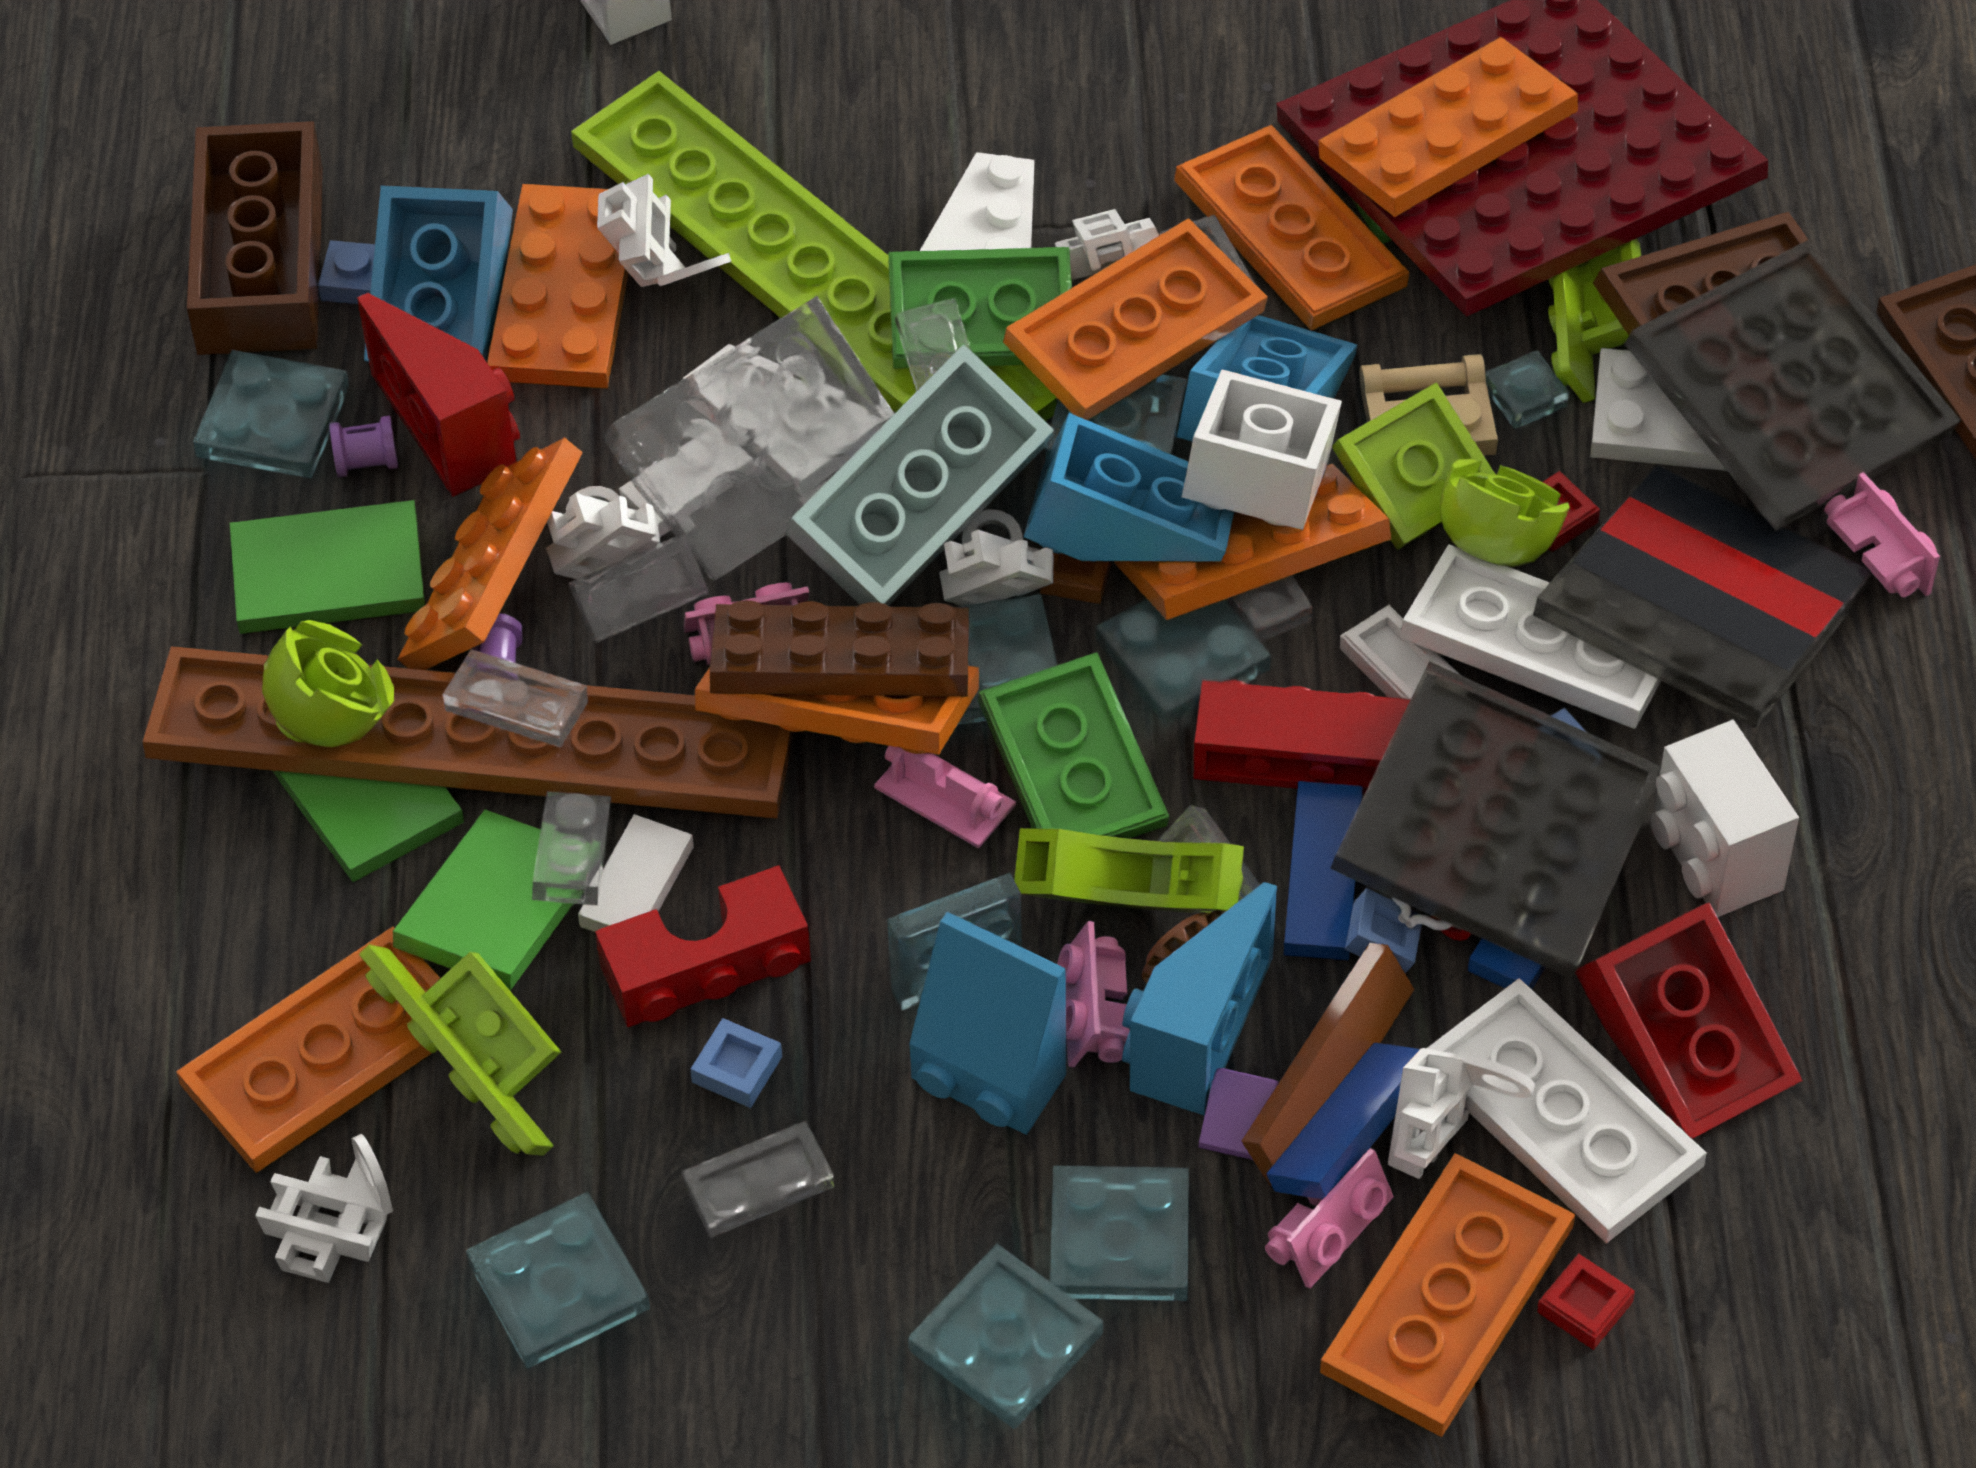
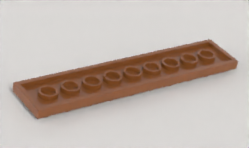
[142,646,794,819]

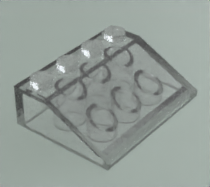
[603,296,894,581]

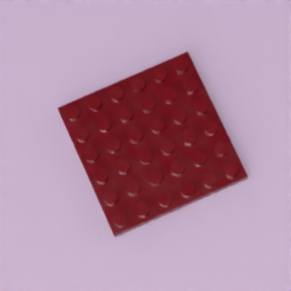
[1276,0,1768,317]

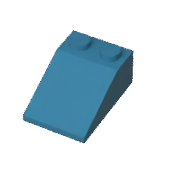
[364,186,513,363]
[1177,315,1357,442]
[1024,413,1234,561]
[1122,882,1277,1116]
[909,912,1066,1135]

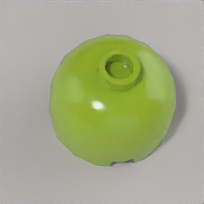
[1440,459,1570,567]
[262,620,394,748]

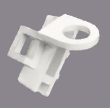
[597,174,731,287]
[1055,209,1159,280]
[546,486,660,583]
[939,509,1054,611]
[1388,1048,1535,1179]
[255,1134,393,1283]

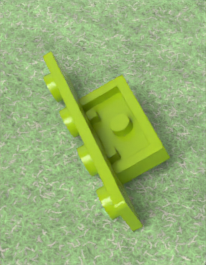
[1548,239,1641,403]
[359,944,561,1156]

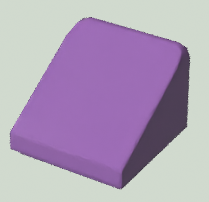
[1198,1068,1279,1160]

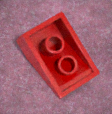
[357,293,520,497]
[1574,902,1803,1139]

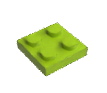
[1332,382,1496,550]

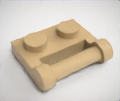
[1360,354,1498,456]

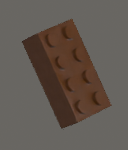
[187,121,323,355]

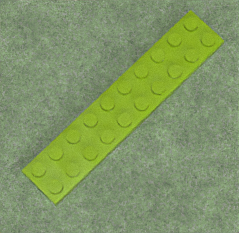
[571,71,1061,421]

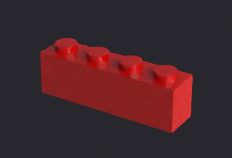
[1193,680,1415,796]

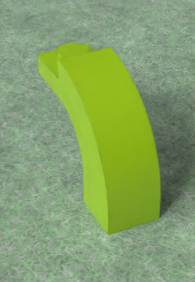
[1013,828,1244,913]

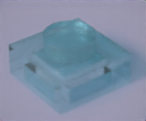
[1485,350,1569,429]

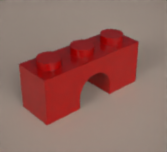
[595,865,811,1027]

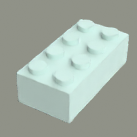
[786,344,1054,606]

